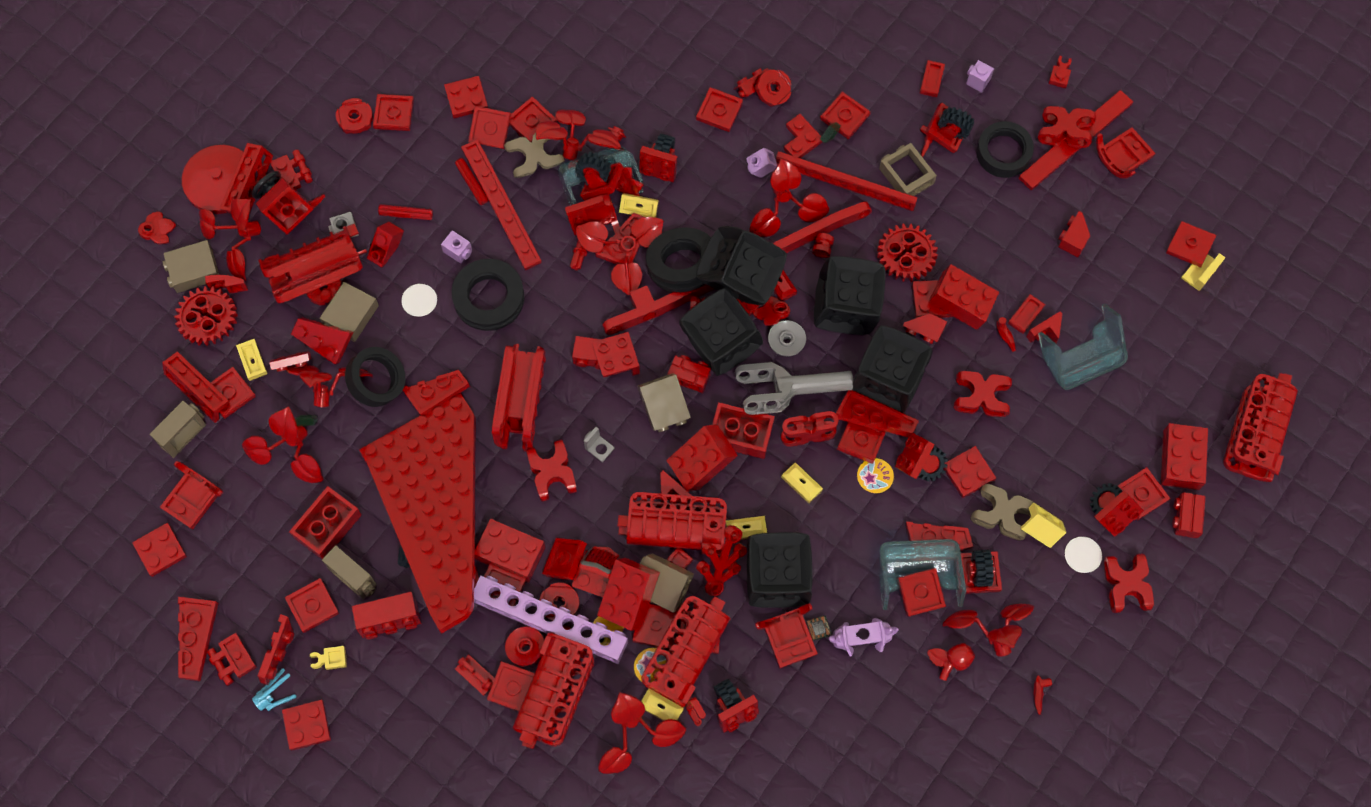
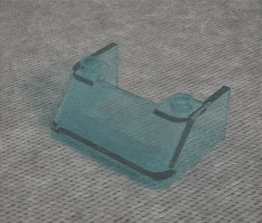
[558,146,643,206]
[1038,304,1128,390]
[879,539,966,610]

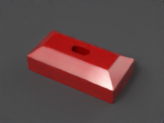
[774,270,797,301]

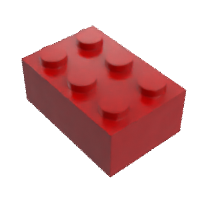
[929,264,999,330]
[712,402,775,459]
[1161,423,1208,490]
[666,424,738,492]
[289,486,362,559]
[475,519,546,583]
[597,558,660,631]
[352,592,422,639]

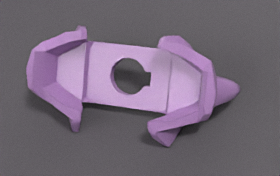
[829,618,899,656]

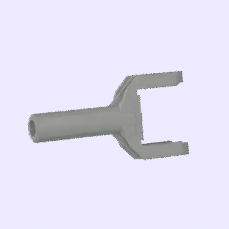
[735,362,853,415]

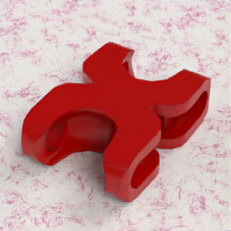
[1038,106,1096,148]
[954,371,1012,417]
[781,411,839,447]
[526,440,577,502]
[1104,554,1154,613]

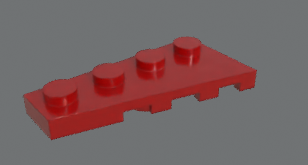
[836,390,919,438]
[178,597,219,681]

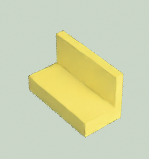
[1181,253,1226,291]
[1021,503,1066,548]

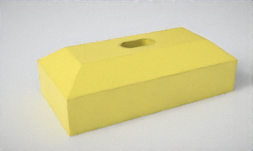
[619,193,659,218]
[236,339,267,381]
[781,462,823,503]
[726,516,767,540]
[641,688,684,721]

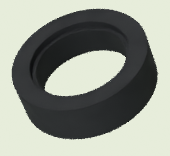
[976,121,1034,178]
[345,347,405,407]

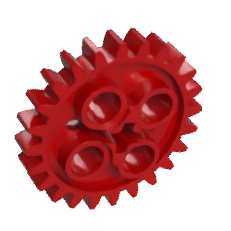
[877,223,938,282]
[174,286,238,346]

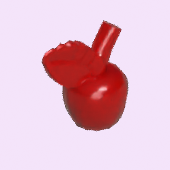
[927,643,975,681]

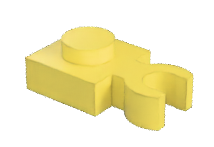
[310,646,347,670]

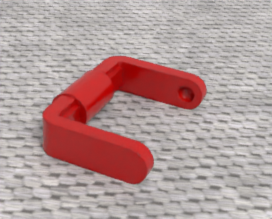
[686,697,706,726]

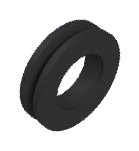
[646,227,711,292]
[452,259,525,331]

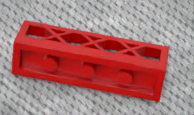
[220,143,273,214]
[162,351,229,423]

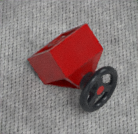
[251,171,313,234]

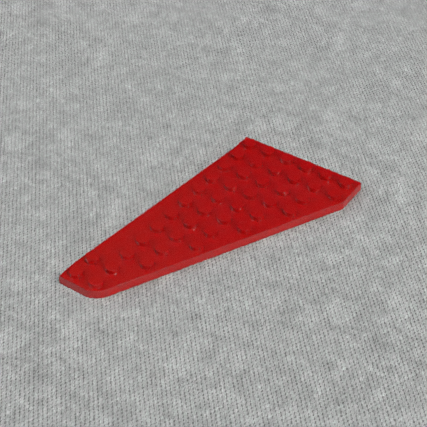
[359,393,476,634]

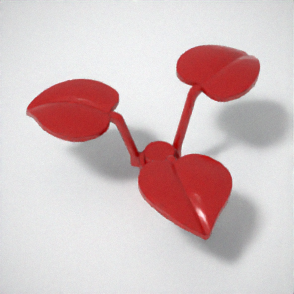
[536,110,621,160]
[749,159,830,237]
[199,198,261,281]
[576,217,664,295]
[286,365,373,407]
[242,406,324,483]
[943,603,1034,657]
[598,692,687,774]

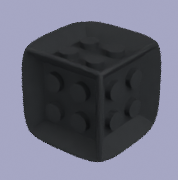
[697,226,787,305]
[814,256,885,335]
[679,288,763,376]
[852,325,933,413]
[747,532,813,608]

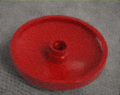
[182,145,257,214]

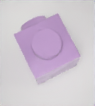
[966,60,994,93]
[746,148,778,178]
[441,231,472,263]

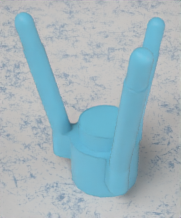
[252,668,297,711]

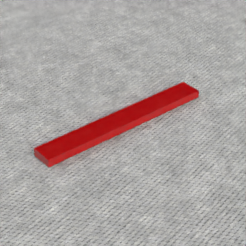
[1018,90,1133,191]
[461,139,542,271]
[776,151,917,211]

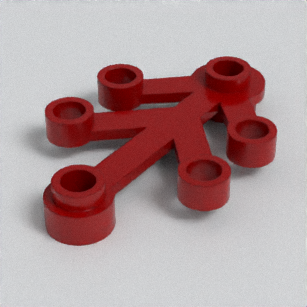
[696,525,747,596]

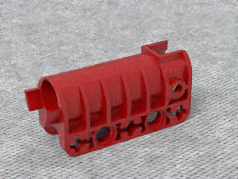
[258,223,367,303]
[492,344,546,452]
[1223,373,1298,482]
[617,492,727,555]
[641,596,731,707]
[512,633,594,749]

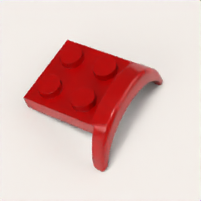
[1096,127,1156,179]
[565,194,620,235]
[160,461,223,530]
[755,604,818,669]

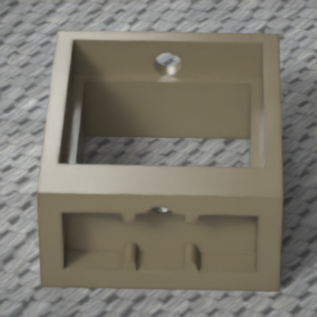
[879,143,937,196]
[149,401,206,458]
[322,545,377,600]

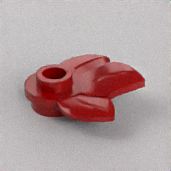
[616,167,643,196]
[138,212,176,244]
[752,297,790,326]

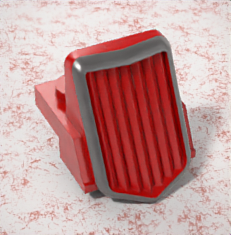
[572,547,621,597]

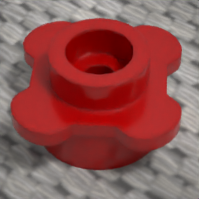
[608,126,626,142]

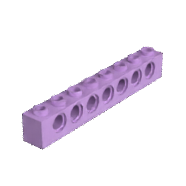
[474,576,628,664]

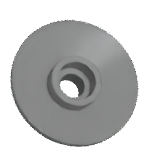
[768,320,806,356]

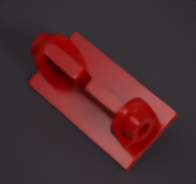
[734,68,769,98]
[455,654,495,696]

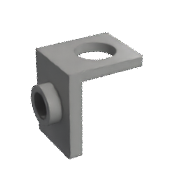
[584,427,615,462]

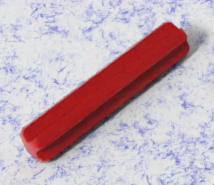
[455,158,488,205]
[378,205,433,220]

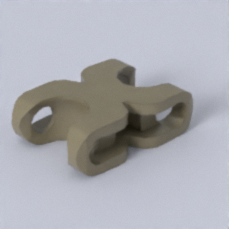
[504,133,565,178]
[971,484,1034,541]

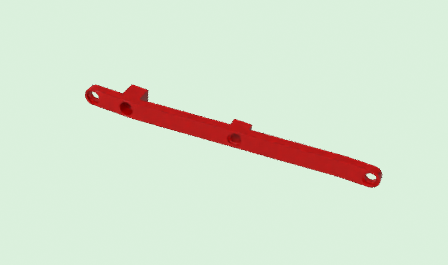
[602,202,872,335]

